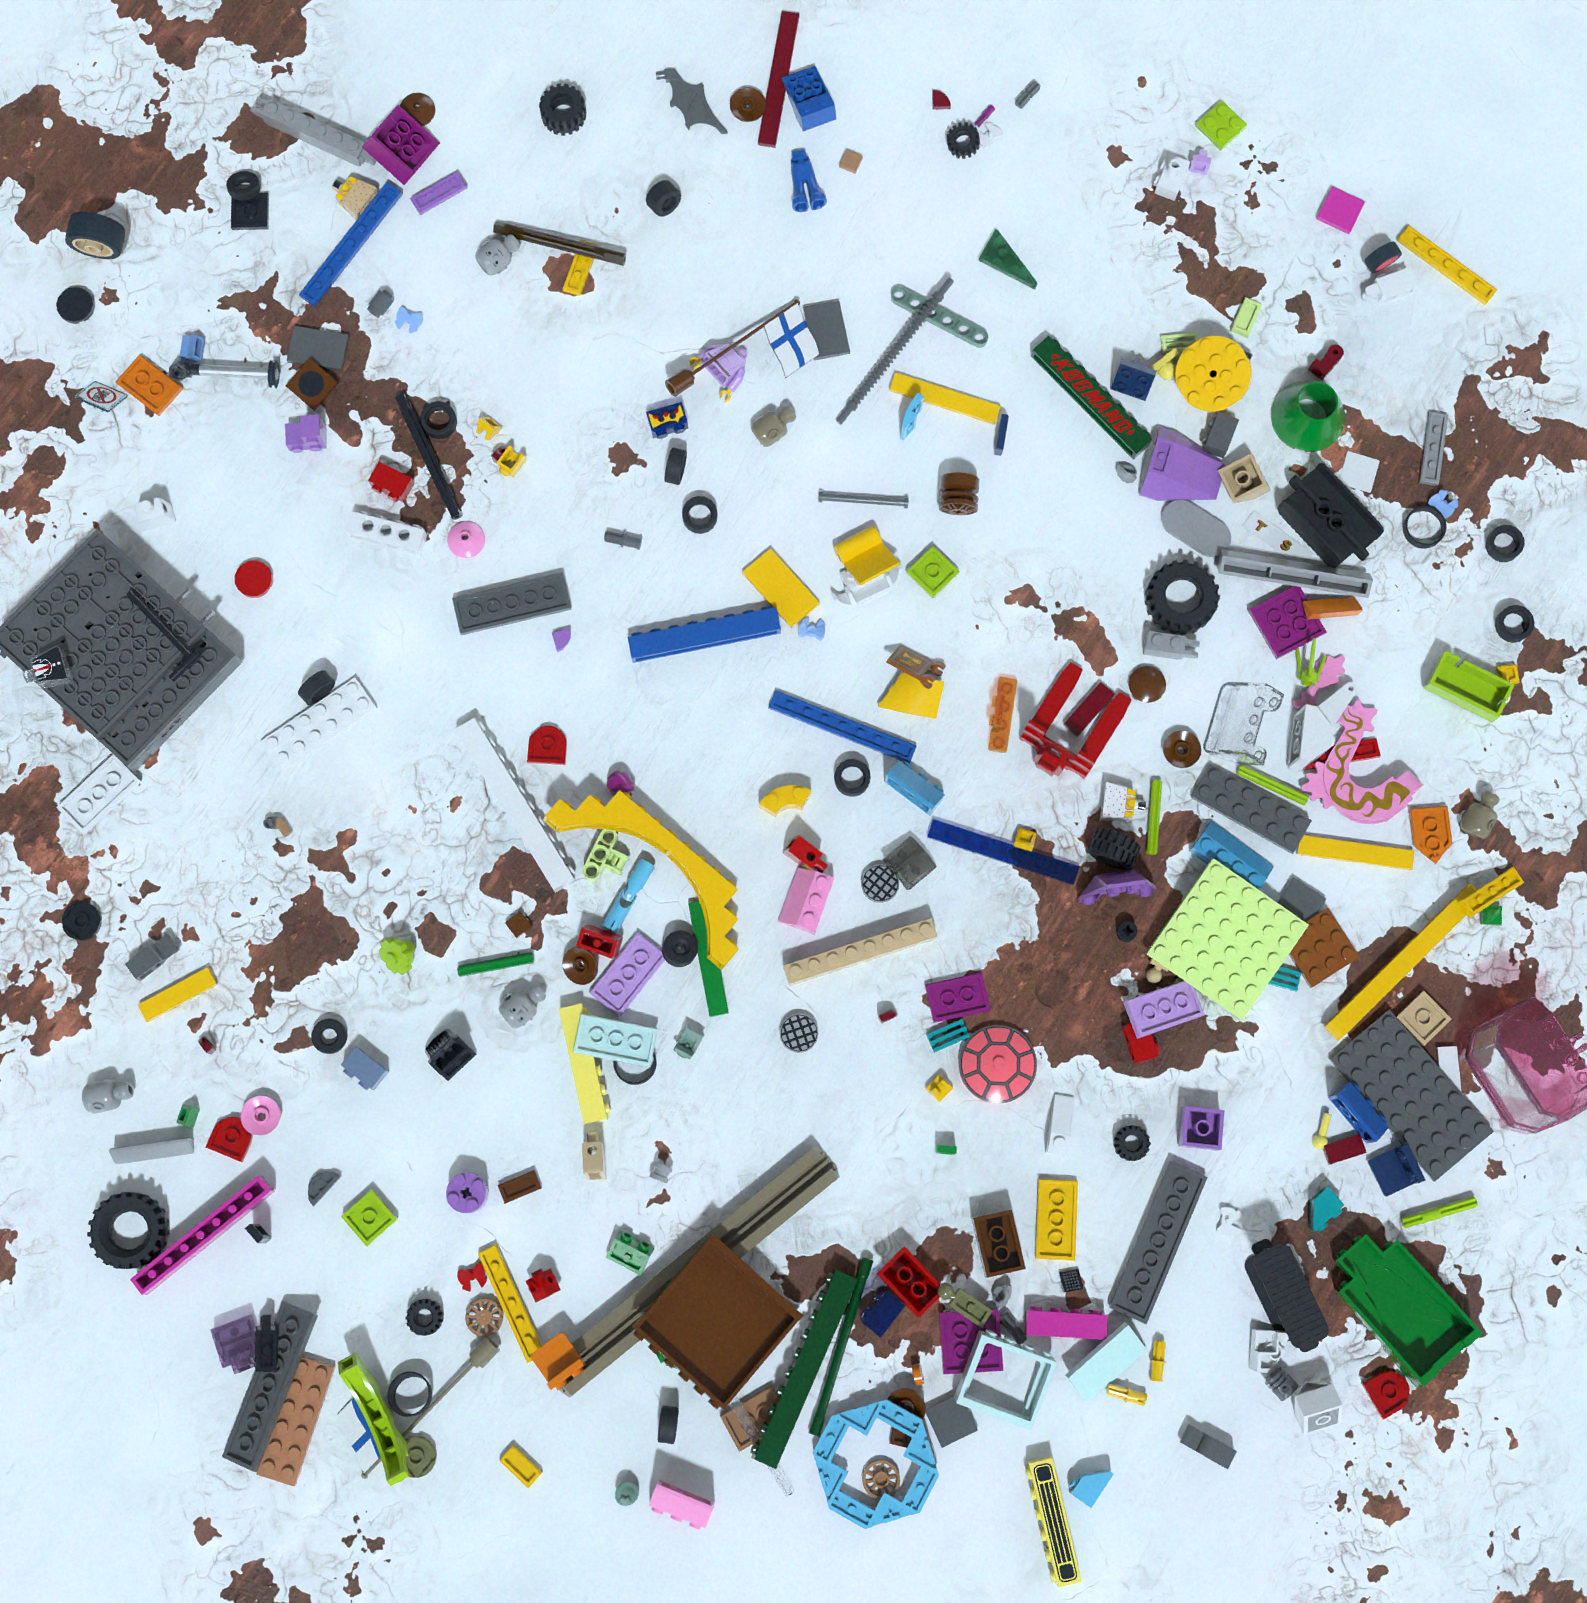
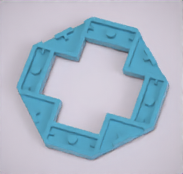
[813,1399,939,1529]

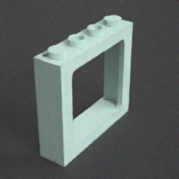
[954,1330,1057,1430]

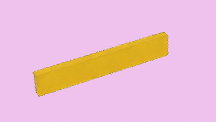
[1397,225,1498,305]
[889,372,1001,425]
[1297,835,1414,870]
[478,1244,542,1363]

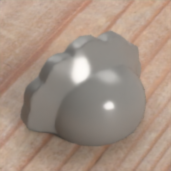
[1116,464,1137,484]
[992,1284,1012,1309]

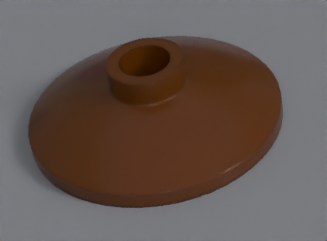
[730,88,766,122]
[400,93,436,127]
[1163,731,1201,768]
[562,947,598,985]
[888,1388,926,1419]

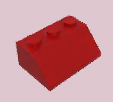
[877,1246,941,1318]

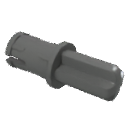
[604,531,642,550]

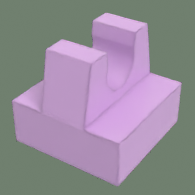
[1189,149,1211,175]

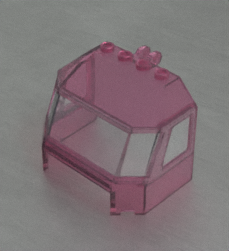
[1458,996,1587,1135]

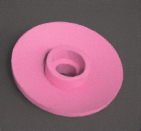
[447,522,485,558]
[241,1096,281,1136]

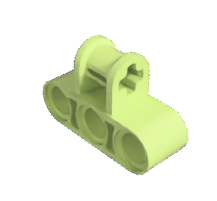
[583,829,630,882]

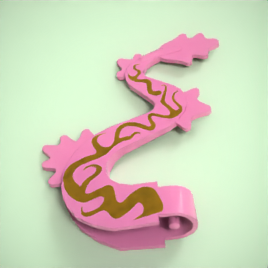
[1292,656,1423,824]

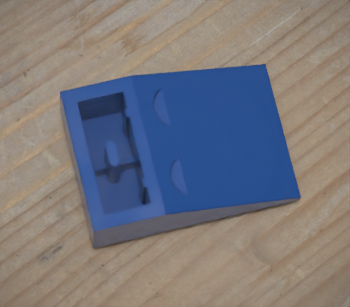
[782,66,836,131]

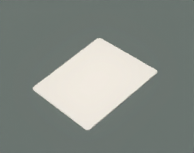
[1339,451,1380,493]

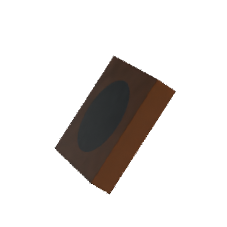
[285,358,339,411]

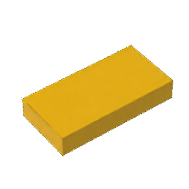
[499,1444,543,1488]

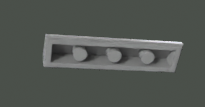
[109,1137,194,1164]

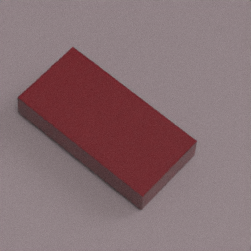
[1323,1134,1367,1165]

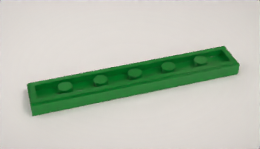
[688,901,729,1017]

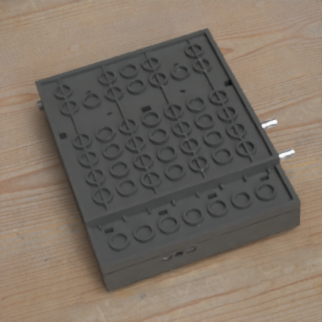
[0,529,242,772]

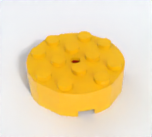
[1175,336,1252,412]

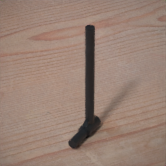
[126,590,203,682]

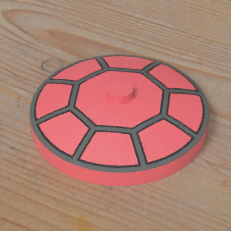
[958,1025,1037,1104]

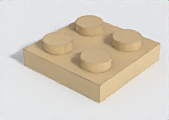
[1396,991,1451,1046]

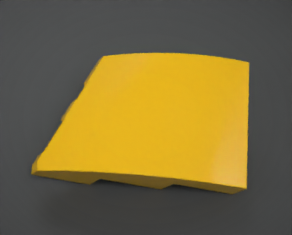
[878,672,944,719]

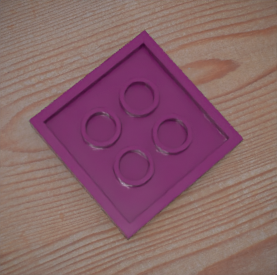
[1248,586,1327,660]
[939,1309,1004,1374]

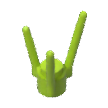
[1295,638,1326,686]

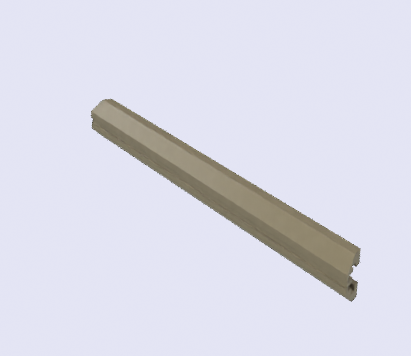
[559,1146,840,1398]

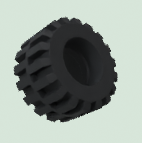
[539,83,586,136]
[1087,828,1141,870]

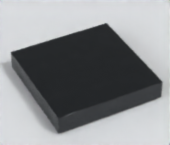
[231,193,269,230]

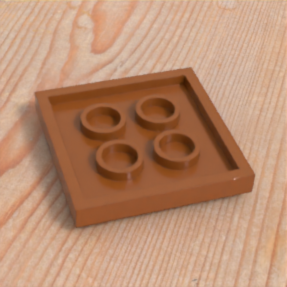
[1288,908,1360,988]

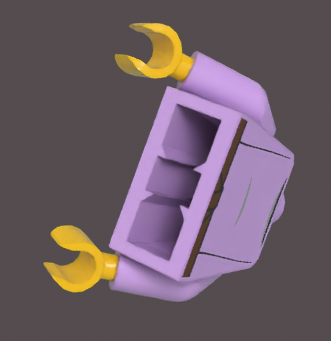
[689,344,747,403]

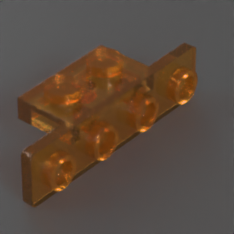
[988,677,1018,753]

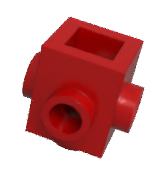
[525,1268,561,1303]

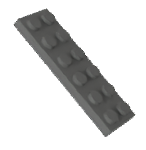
[452,572,572,636]
[1191,764,1312,854]

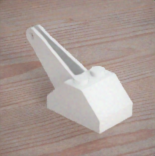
[1288,682,1358,771]

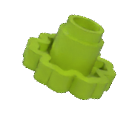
[379,936,415,975]

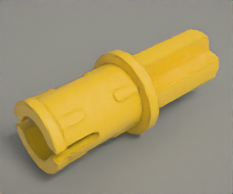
[1150,1340,1166,1382]
[1106,1384,1147,1406]

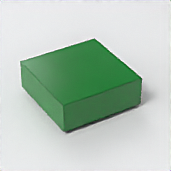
[936,1145,957,1155]

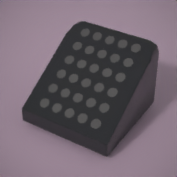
[1059,1269,1084,1293]

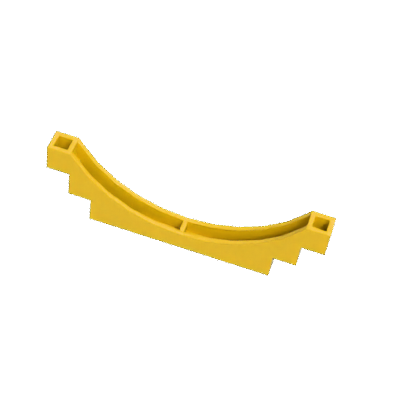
[543,790,739,970]

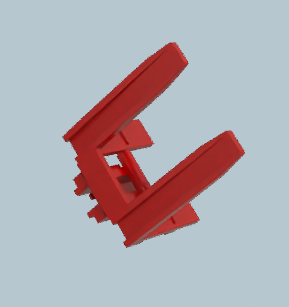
[1019,662,1132,779]

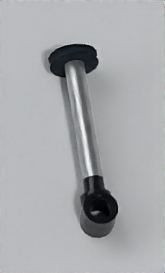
[168,357,280,388]

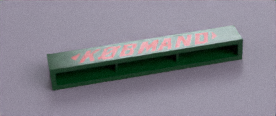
[1031,336,1152,460]

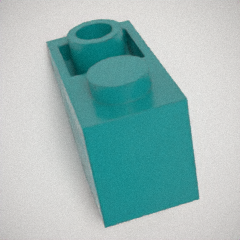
[1309,1187,1344,1232]

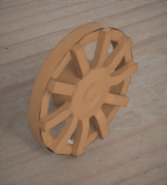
[465,1298,503,1337]
[862,1460,900,1499]

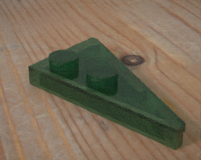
[979,229,1038,290]

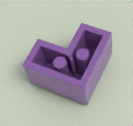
[285,414,327,453]

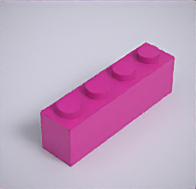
[1024,1306,1107,1340]

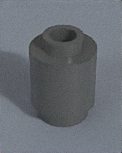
[367,290,393,318]

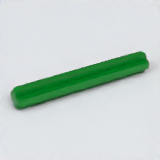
[457,952,534,977]

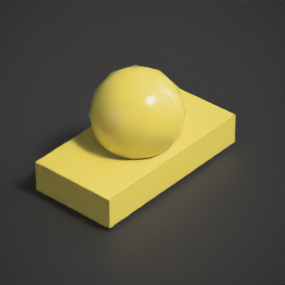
[1149,348,1179,380]

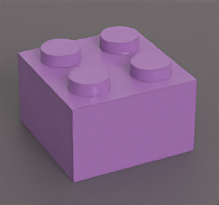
[1178,1106,1225,1151]

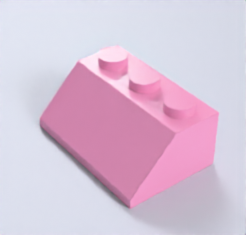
[778,868,834,935]
[649,1480,715,1530]

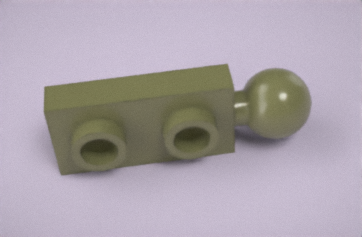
[938,1283,992,1328]

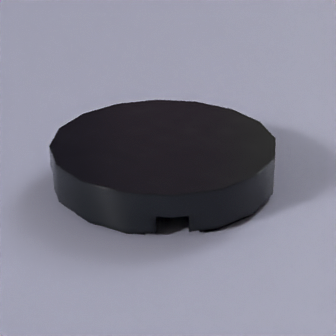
[56,287,95,324]
[62,902,102,941]

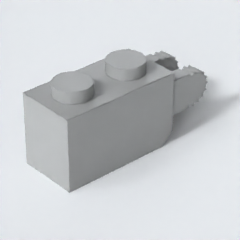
[1143,631,1200,660]

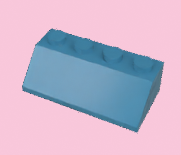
[1189,821,1274,890]

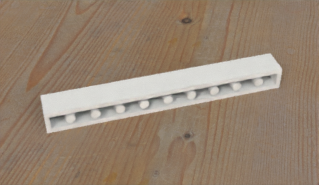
[454,718,575,893]

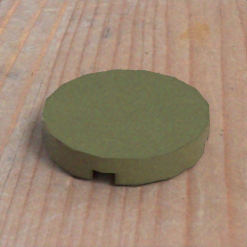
[405,1436,437,1478]

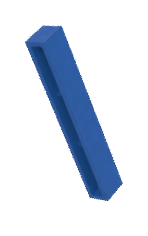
[627,606,781,663]

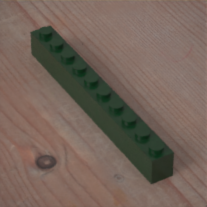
[750,1269,858,1469]

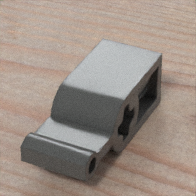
[125,934,180,981]
[1180,1424,1237,1469]

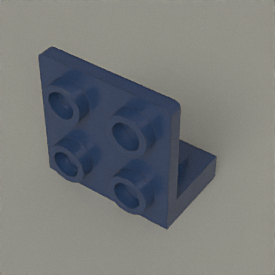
[1367,1144,1426,1197]

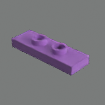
[410,172,467,215]

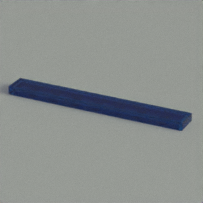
[927,819,1080,885]

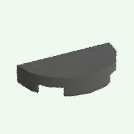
[308,1172,341,1206]

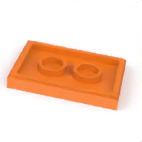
[115,354,183,416]

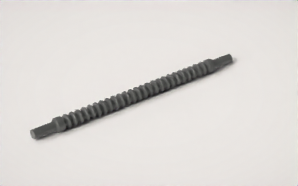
[836,277,954,425]

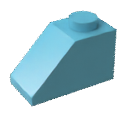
[1069,1470,1114,1508]

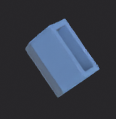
[179,335,204,362]

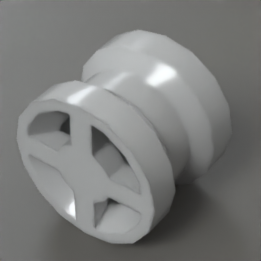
[649,1162,673,1184]

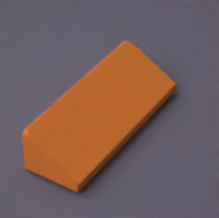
[1303,597,1363,620]

